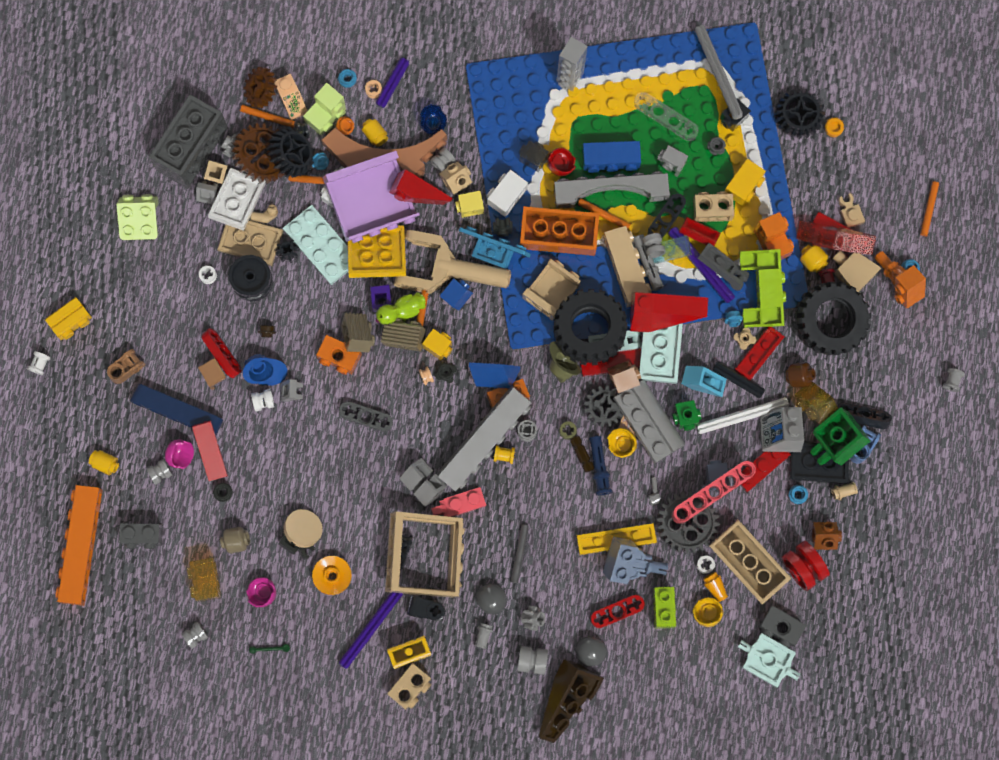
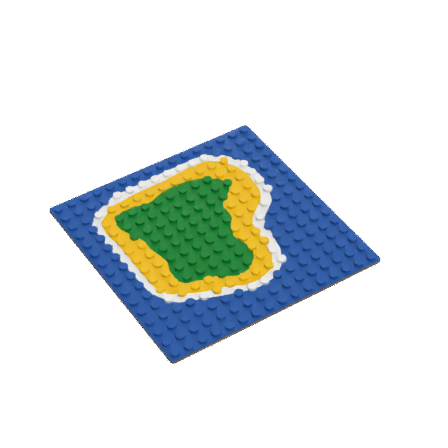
[466,23,808,350]

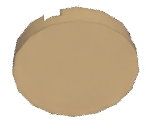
[283,509,323,548]

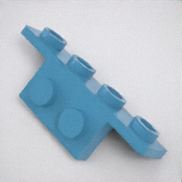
[459,226,531,269]

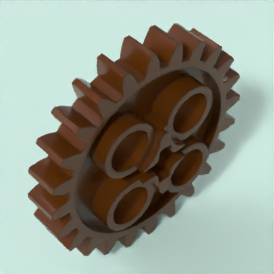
[231,123,284,184]

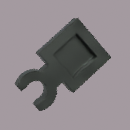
[493,218,512,237]
[278,534,315,560]

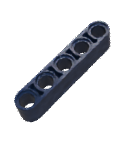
[130,383,223,435]

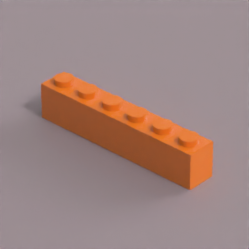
[55,485,103,606]

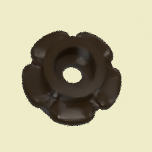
[258,325,276,338]

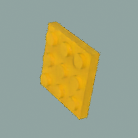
[348,225,406,278]

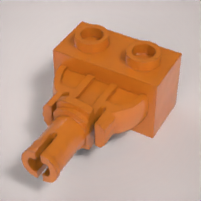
[875,251,926,309]

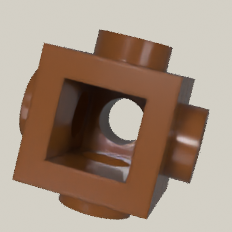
[811,522,842,550]

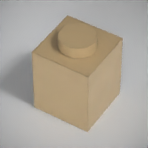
[203,160,227,184]

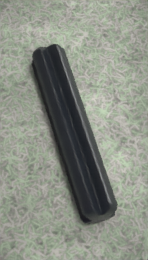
[712,361,765,398]

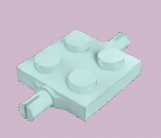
[738,633,801,688]

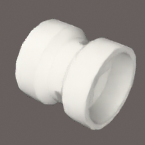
[251,389,275,412]

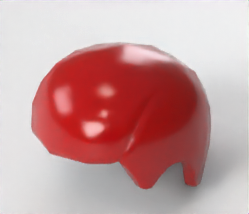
[547,148,576,176]

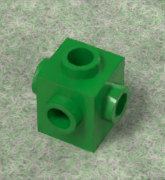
[672,400,701,431]

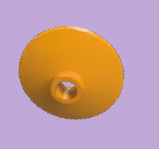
[312,556,352,595]

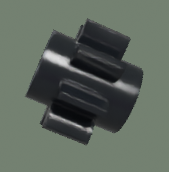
[276,239,300,263]

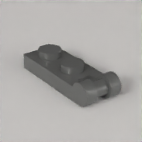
[697,243,749,291]

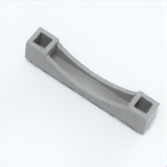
[554,172,670,209]

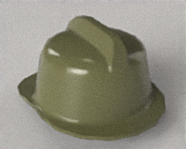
[549,341,581,383]

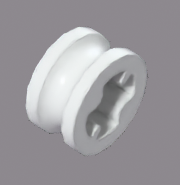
[199,266,217,284]
[697,556,715,574]

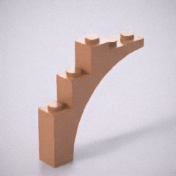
[322,128,447,178]

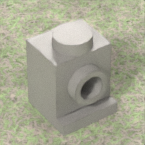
[657,145,688,177]

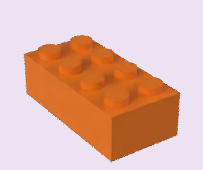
[520,206,599,256]

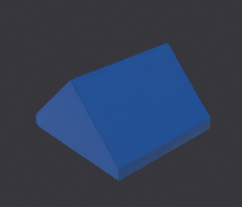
[469,362,520,388]

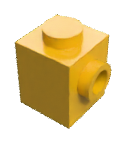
[422,329,453,360]

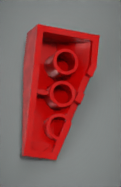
[630,292,708,332]

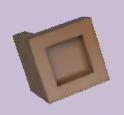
[198,358,226,390]

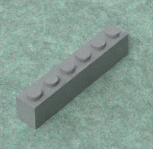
[437,385,531,491]

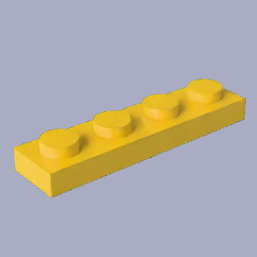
[576,523,657,555]

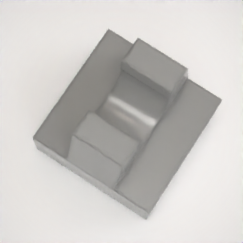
[196,181,218,205]
[281,379,303,402]

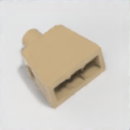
[833,250,881,292]

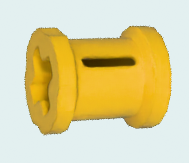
[493,445,515,464]

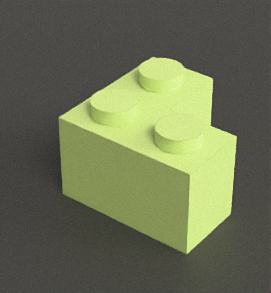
[303,83,346,136]

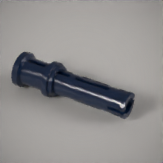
[589,436,613,496]

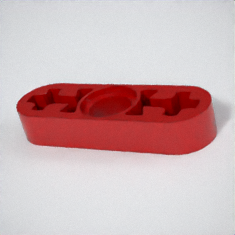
[201,328,242,378]
[590,595,645,629]

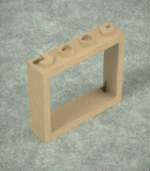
[385,512,465,598]

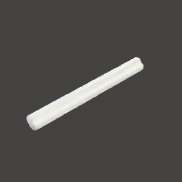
[697,397,789,434]

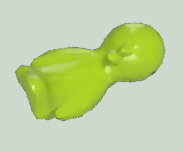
[376,292,426,325]

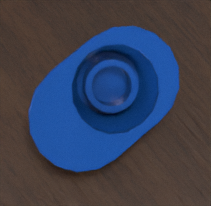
[242,354,287,386]

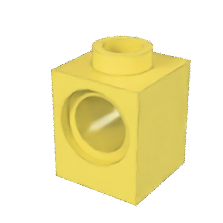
[455,191,484,218]

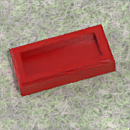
[679,217,721,246]

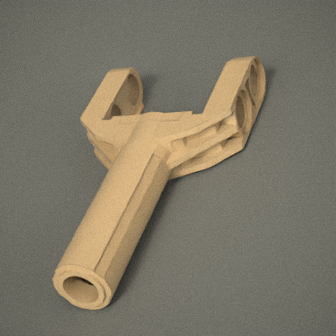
[393,230,511,294]

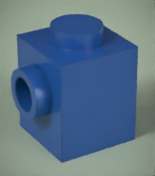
[440,278,473,310]

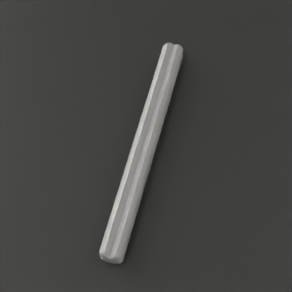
[695,25,743,120]

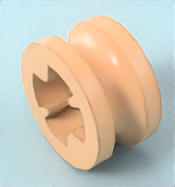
[365,80,382,99]
[419,366,434,386]

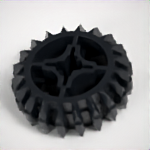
[774,88,825,139]
[266,127,315,178]

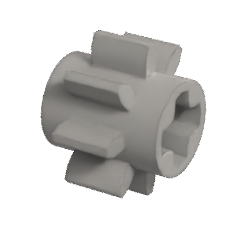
[220,134,237,158]
[521,606,545,631]

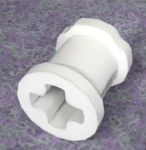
[27,351,50,375]

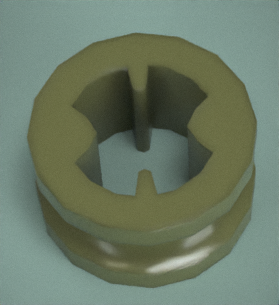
[559,421,577,440]

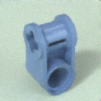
[850,425,881,464]

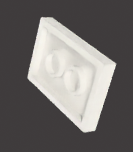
[208,168,266,231]

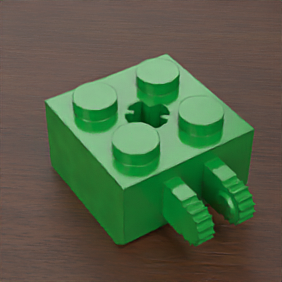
[810,407,871,466]

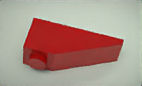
[389,169,452,205]

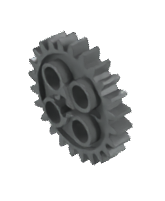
[656,491,720,554]

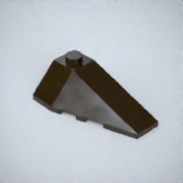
[538,659,604,743]

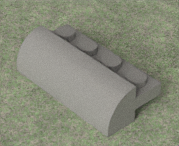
[613,380,686,464]

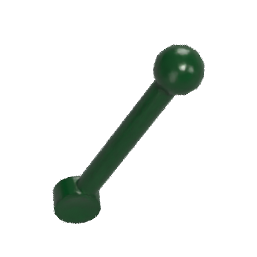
[249,644,290,654]

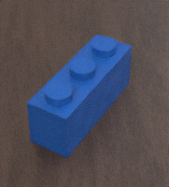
[582,141,641,173]

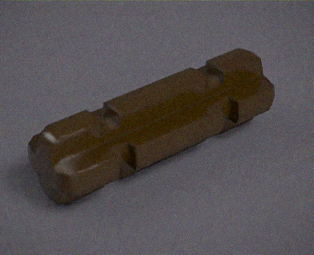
[570,436,594,473]

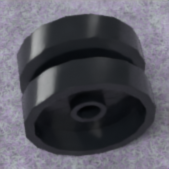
[228,255,273,302]

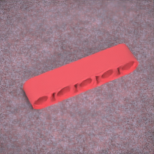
[672,461,756,524]

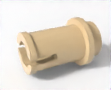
[831,482,858,501]

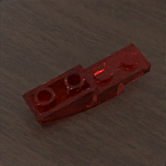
[796,220,877,255]

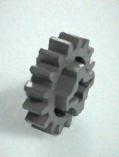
[583,386,623,428]

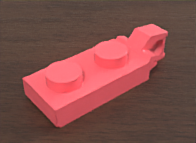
[431,487,486,517]

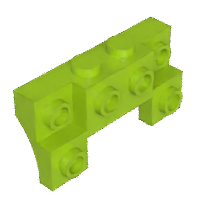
[739,249,786,328]

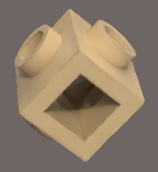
[439,161,472,194]

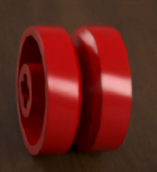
[781,540,830,592]

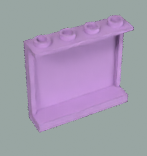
[322,151,420,243]

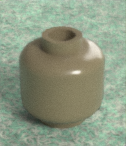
[220,527,250,554]

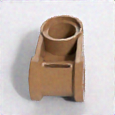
[107,349,145,384]

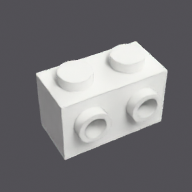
[487,170,528,217]

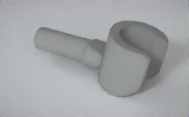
[648,477,660,506]

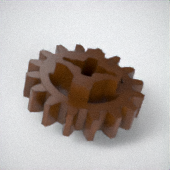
[243,67,277,108]

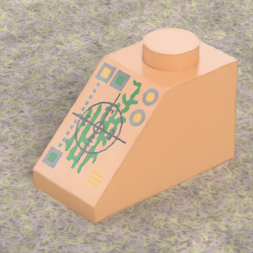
[274,74,307,120]

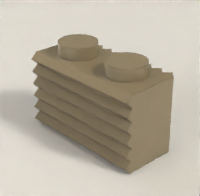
[341,312,375,353]
[381,319,426,352]

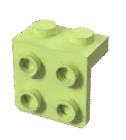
[116,194,158,240]

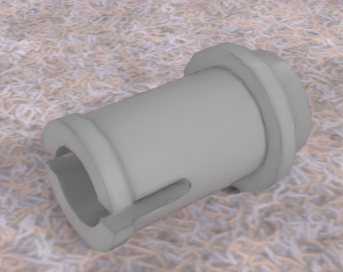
[474,623,493,649]

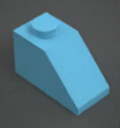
[681,366,727,397]

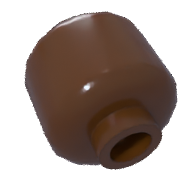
[785,362,816,388]

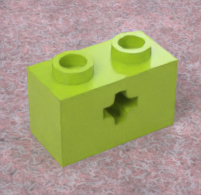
[653,587,676,629]

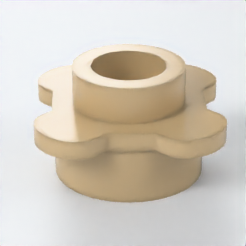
[733,328,756,350]

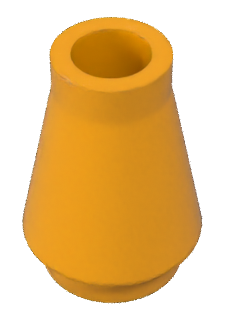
[703,572,728,602]

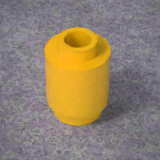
[362,119,388,147]
[88,450,119,475]

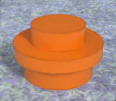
[336,116,354,135]

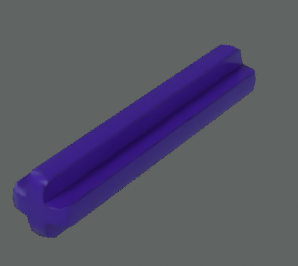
[376,57,409,108]

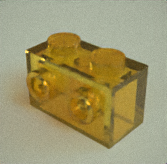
[794,382,838,424]
[187,558,221,602]

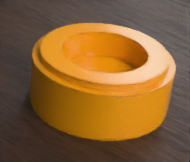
[824,118,844,137]

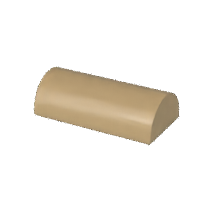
[709,520,792,605]

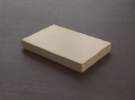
[217,220,283,266]

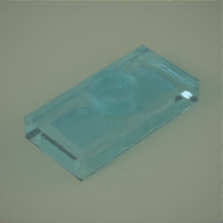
[653,235,692,264]

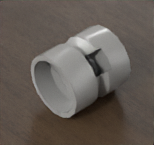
[517,646,548,675]

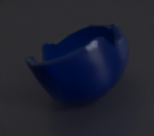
[419,104,447,135]

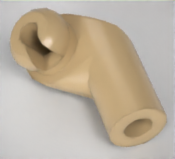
[251,205,278,223]

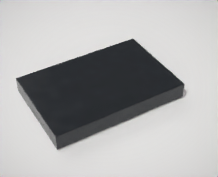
[789,442,849,484]

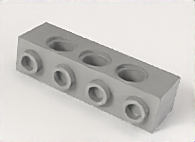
[556,37,588,91]

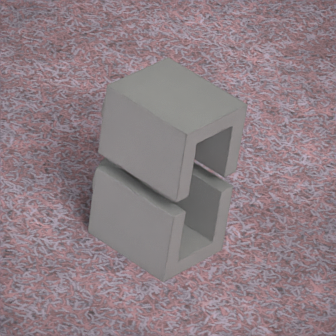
[399,458,448,507]

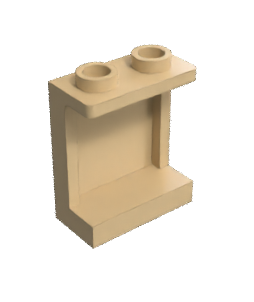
[522,259,581,320]

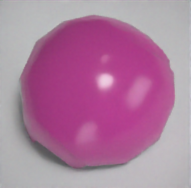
[165,439,194,469]
[246,577,276,607]

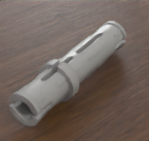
[633,235,664,291]

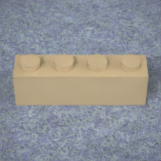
[603,226,652,307]

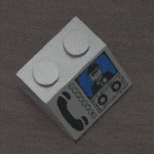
[760,407,804,452]

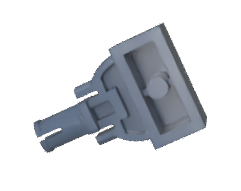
[603,537,668,584]

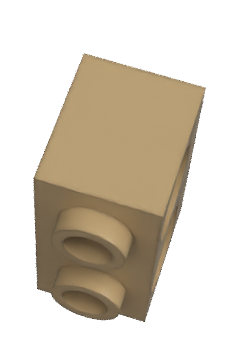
[693,192,734,222]
[388,663,432,710]

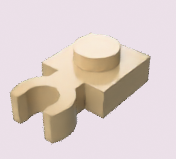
[838,193,865,228]

